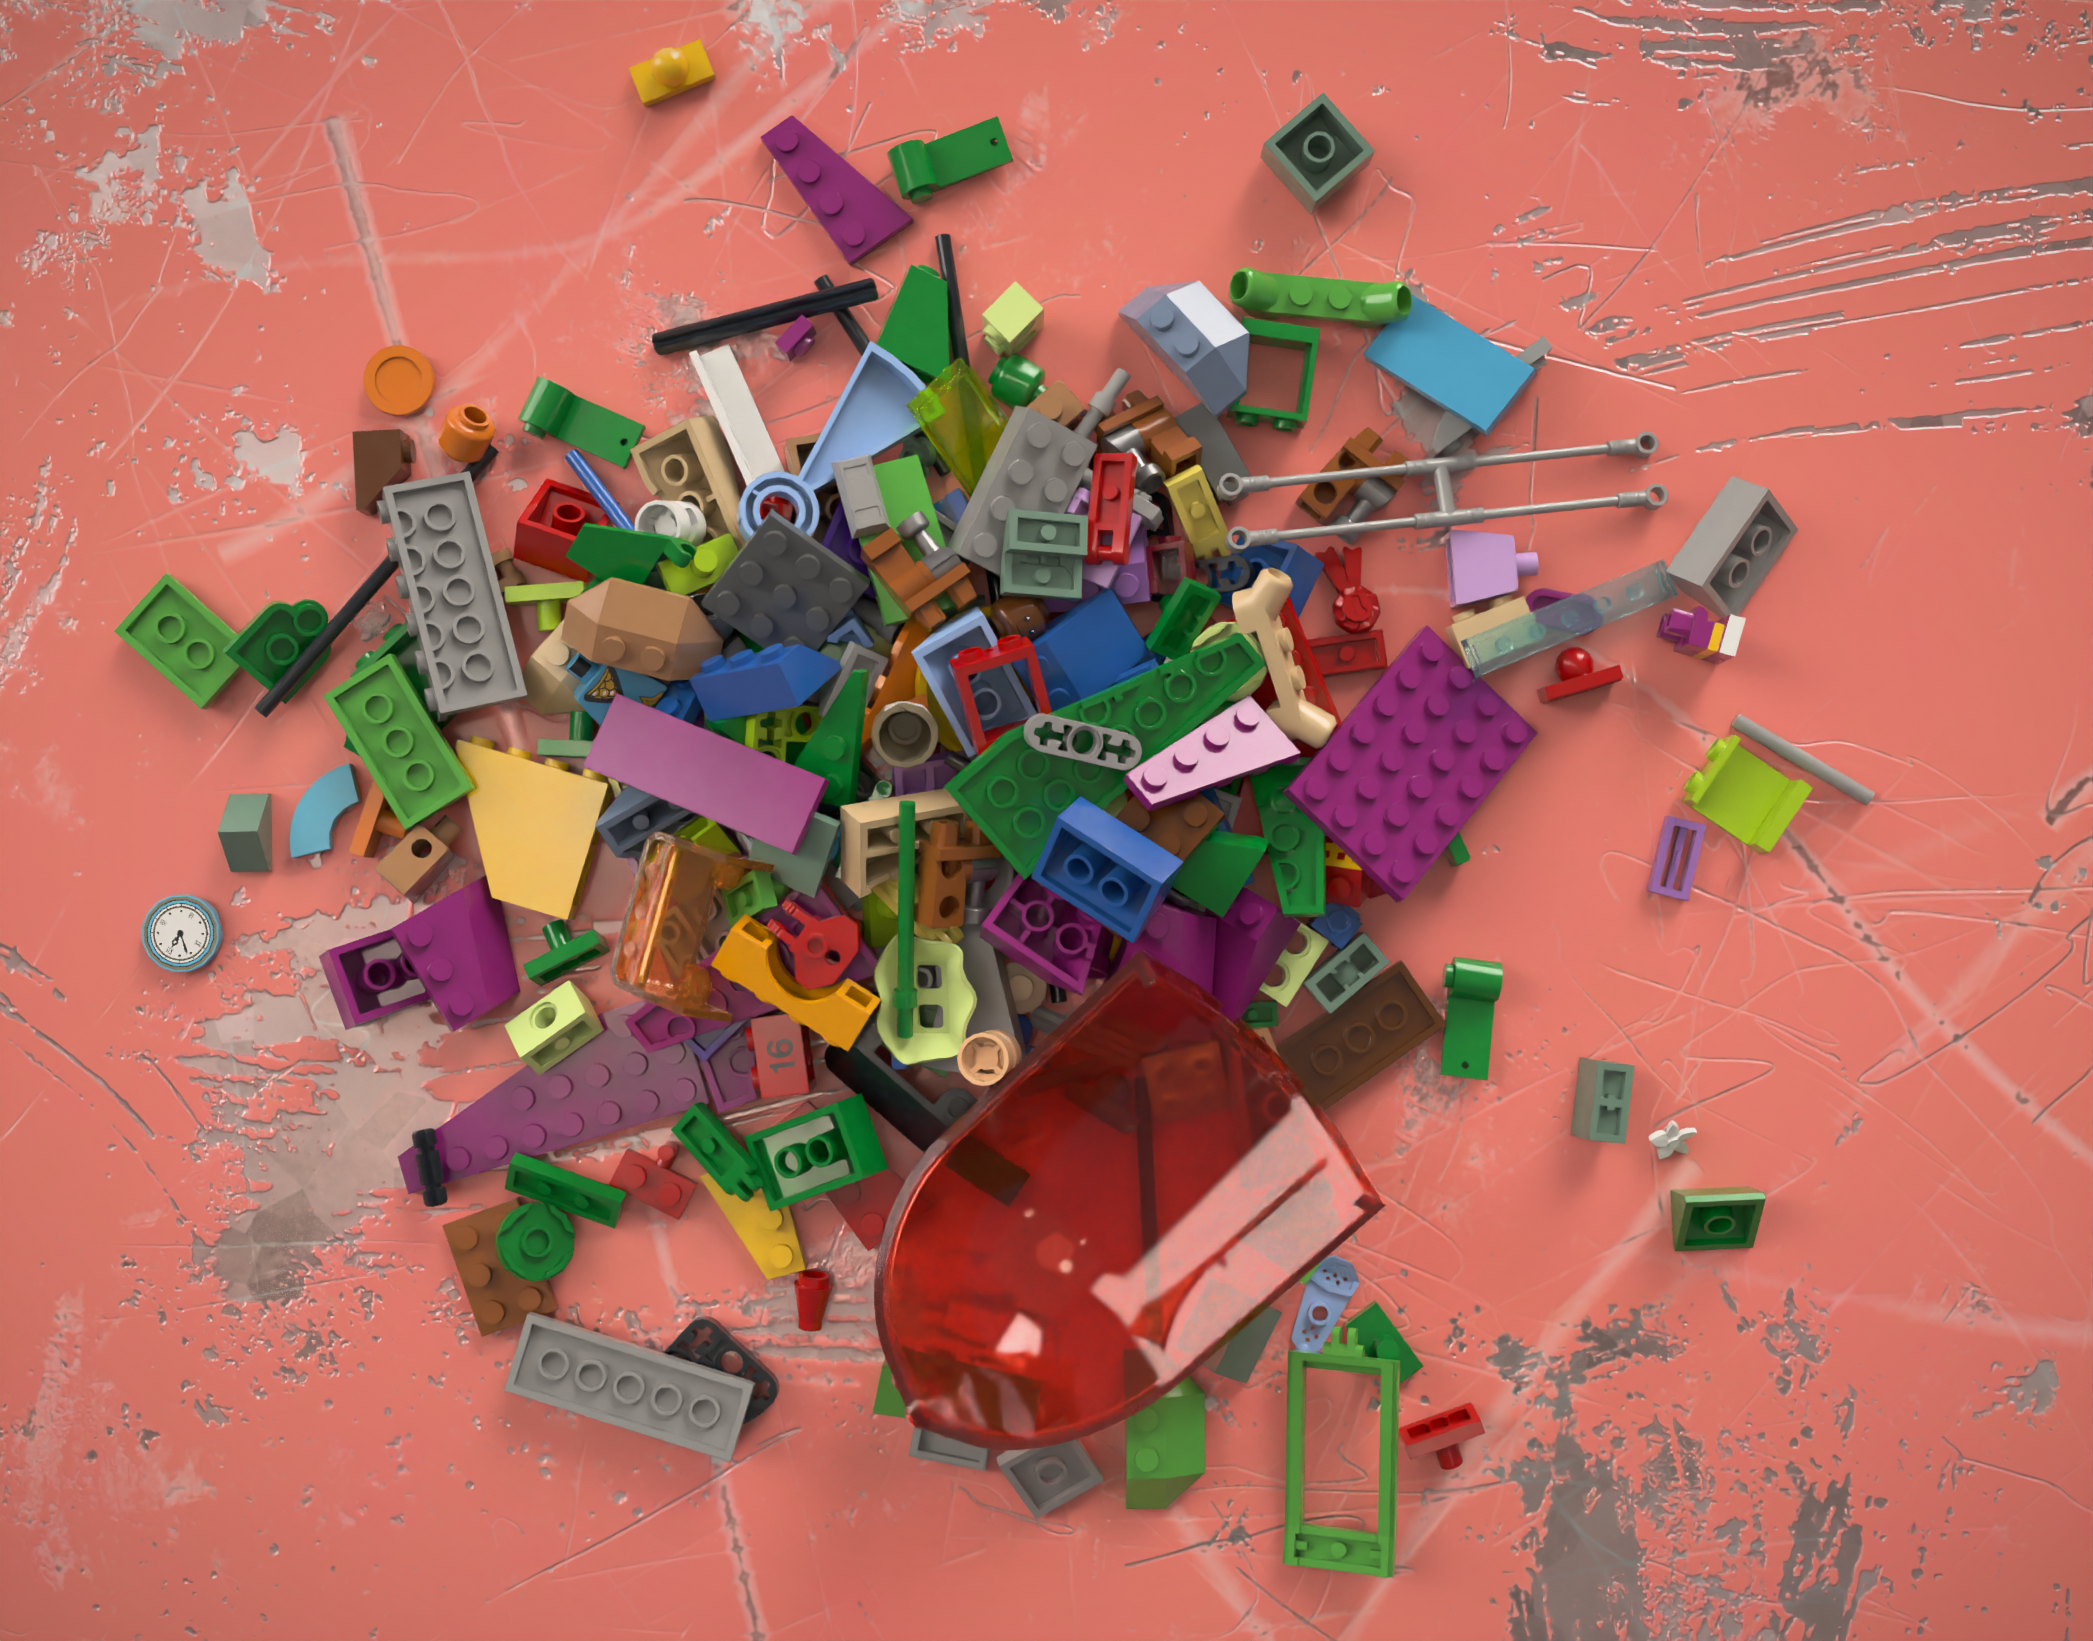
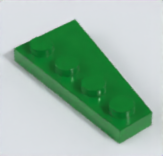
[1250,757,1326,917]

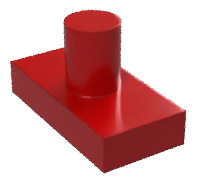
[1399,1402,1485,1470]

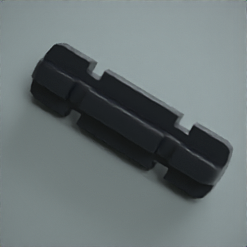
[412,1128,448,1207]

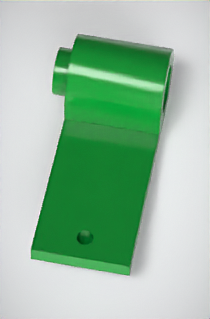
[887,116,1014,204]
[518,376,646,469]
[1440,957,1503,1081]

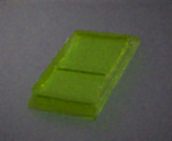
[905,358,1009,498]

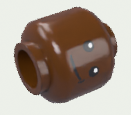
[986,596,1049,641]

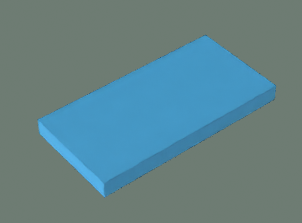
[1363,295,1537,436]

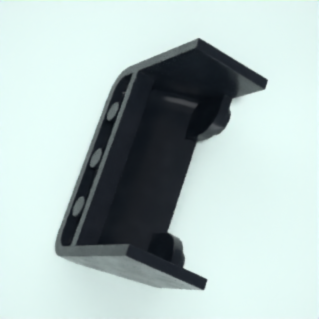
[824,989,1011,1154]

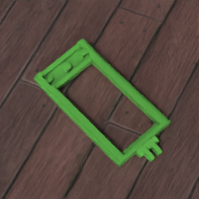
[1283,1326,1400,1578]

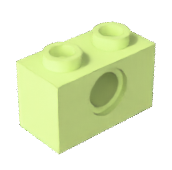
[504,980,604,1075]

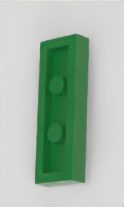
[505,1152,627,1229]

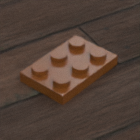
[443,1197,559,1337]

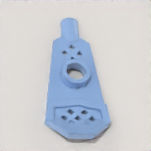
[1291,1255,1360,1352]

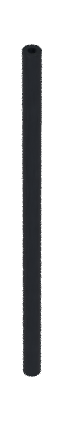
[254,444,499,718]

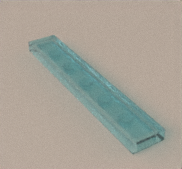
[1461,559,1679,678]

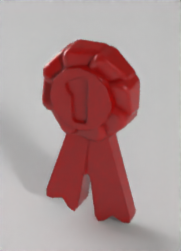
[1315,546,1381,634]

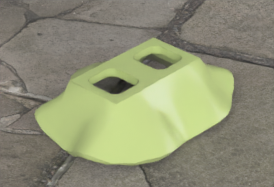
[874,934,978,1065]

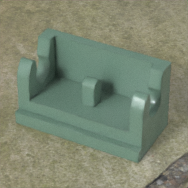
[1571,1057,1635,1144]

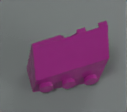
[1099,898,1217,1040]

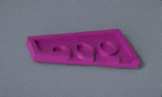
[760,115,914,267]

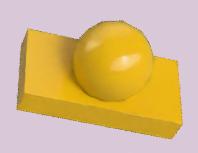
[629,39,716,107]

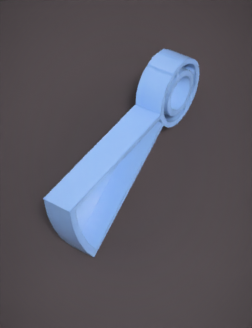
[736,341,945,542]

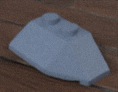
[1118,281,1250,419]
[595,786,727,859]

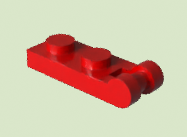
[1085,453,1138,565]

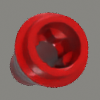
[794,1269,833,1332]

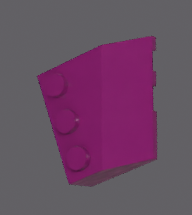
[980,873,1102,996]
[390,875,520,1032]

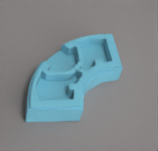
[290,763,362,858]

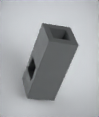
[1174,403,1251,506]

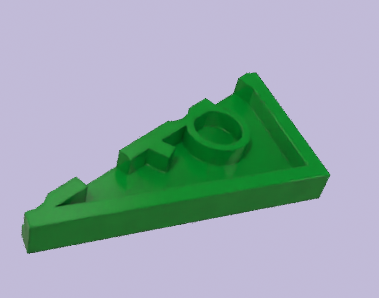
[793,669,869,807]

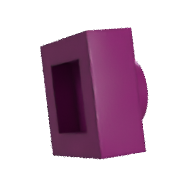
[775,315,817,361]

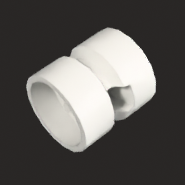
[635,500,706,547]

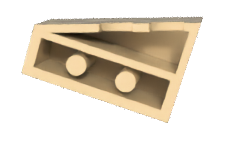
[840,788,970,898]

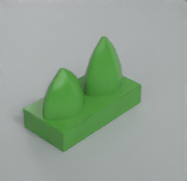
[721,867,792,928]

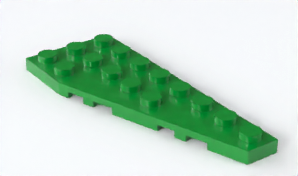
[944,633,1266,880]

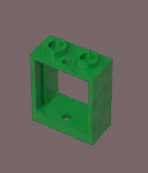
[1227,317,1320,432]

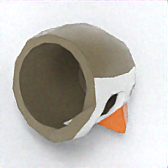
[870,694,939,769]

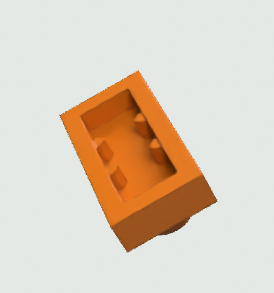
[349,779,412,858]

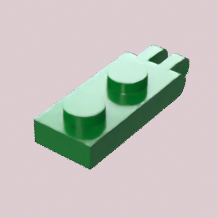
[671,1101,763,1202]

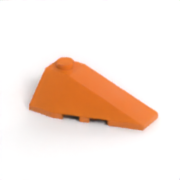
[860,620,939,758]

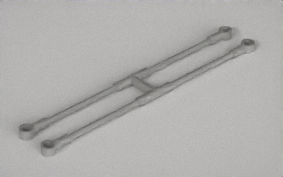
[1216,431,1668,554]

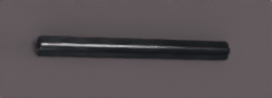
[652,278,878,355]

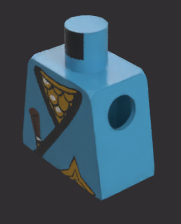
[565,652,667,726]

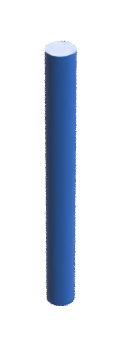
[565,449,662,573]

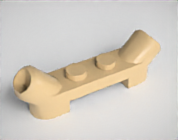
[1232,568,1337,749]

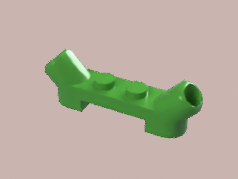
[1229,267,1412,329]

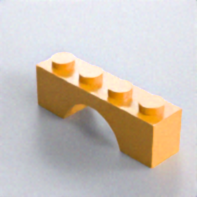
[711,914,881,1052]

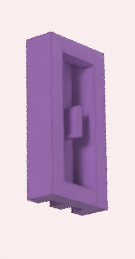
[1646,816,1707,901]

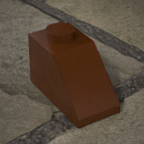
[352,429,416,516]

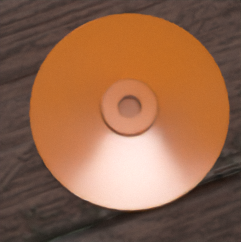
[363,345,436,416]

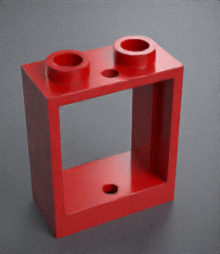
[949,635,1052,756]

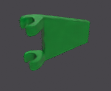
[566,523,697,585]

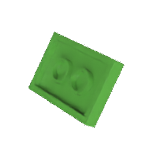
[114,573,243,710]

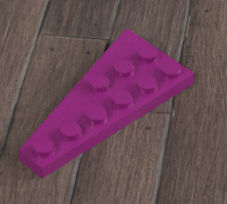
[624,885,878,1053]

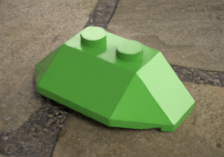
[1125,1350,1205,1509]

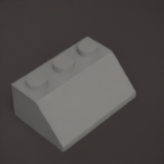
[1666,476,1798,618]

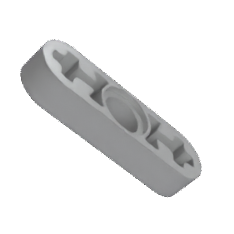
[1023,713,1142,770]

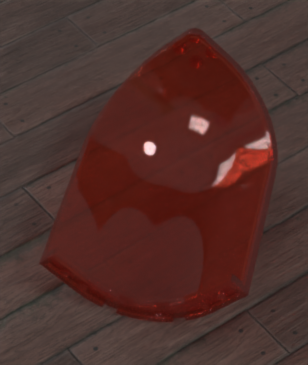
[874,950,1386,1450]

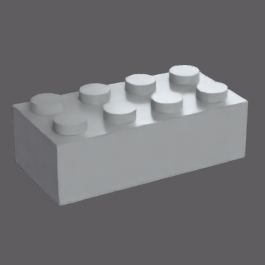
[947,406,1098,577]

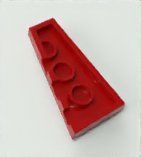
[776,1100,932,1251]

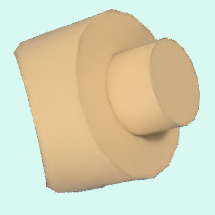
[1006,961,1047,1014]

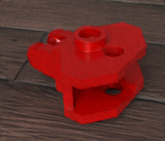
[766,899,862,990]

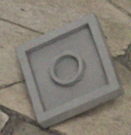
[996,1418,1104,1519]

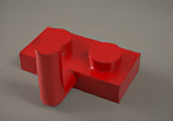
[609,1141,698,1220]

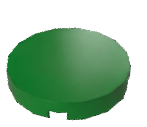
[495,1202,575,1282]

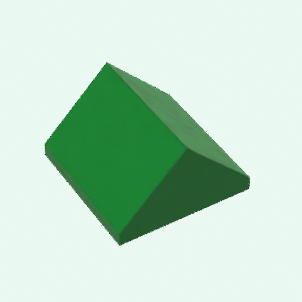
[1670,1186,1766,1251]

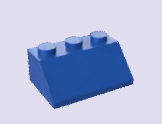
[689,643,841,722]
[1031,796,1184,944]

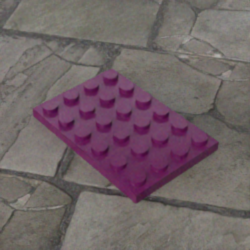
[1282,625,1537,902]

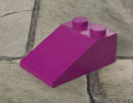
[1205,887,1301,1024]
[319,929,431,1030]

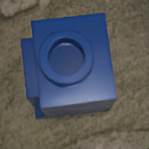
[1306,902,1363,950]

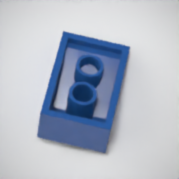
[1011,587,1150,712]

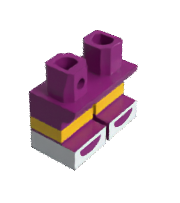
[1656,606,1746,664]

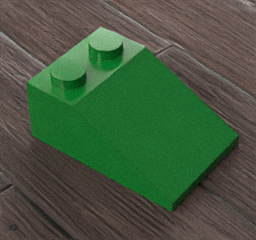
[744,1093,888,1212]

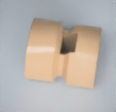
[957,1029,1022,1086]

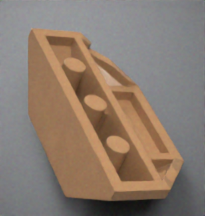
[561,577,725,681]

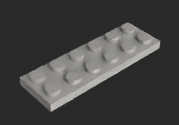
[504,1312,756,1462]

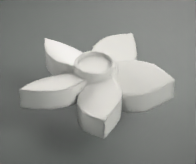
[1648,1120,1697,1159]

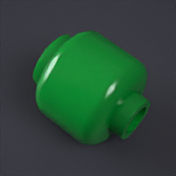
[988,354,1048,410]

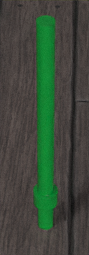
[893,801,918,1039]

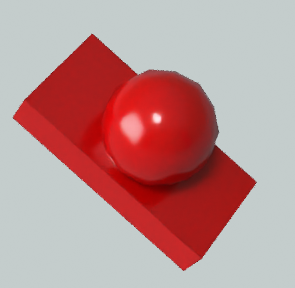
[1537,647,1624,704]

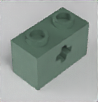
[1301,932,1390,1014]

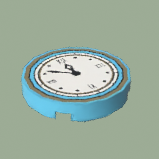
[142,895,223,972]

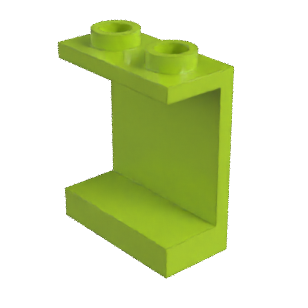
[1681,735,1813,854]

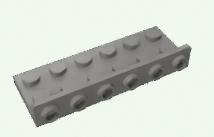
[376,471,527,721]

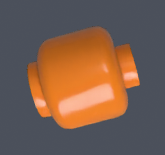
[437,404,496,463]

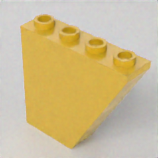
[455,735,613,920]

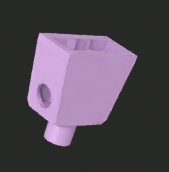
[1445,530,1539,609]

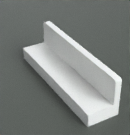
[689,344,785,486]

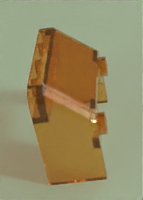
[610,832,774,1022]

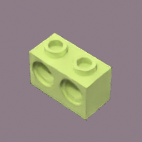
[982,281,1044,357]
[1259,917,1329,1007]

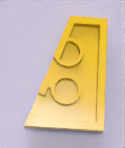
[700,1171,807,1280]

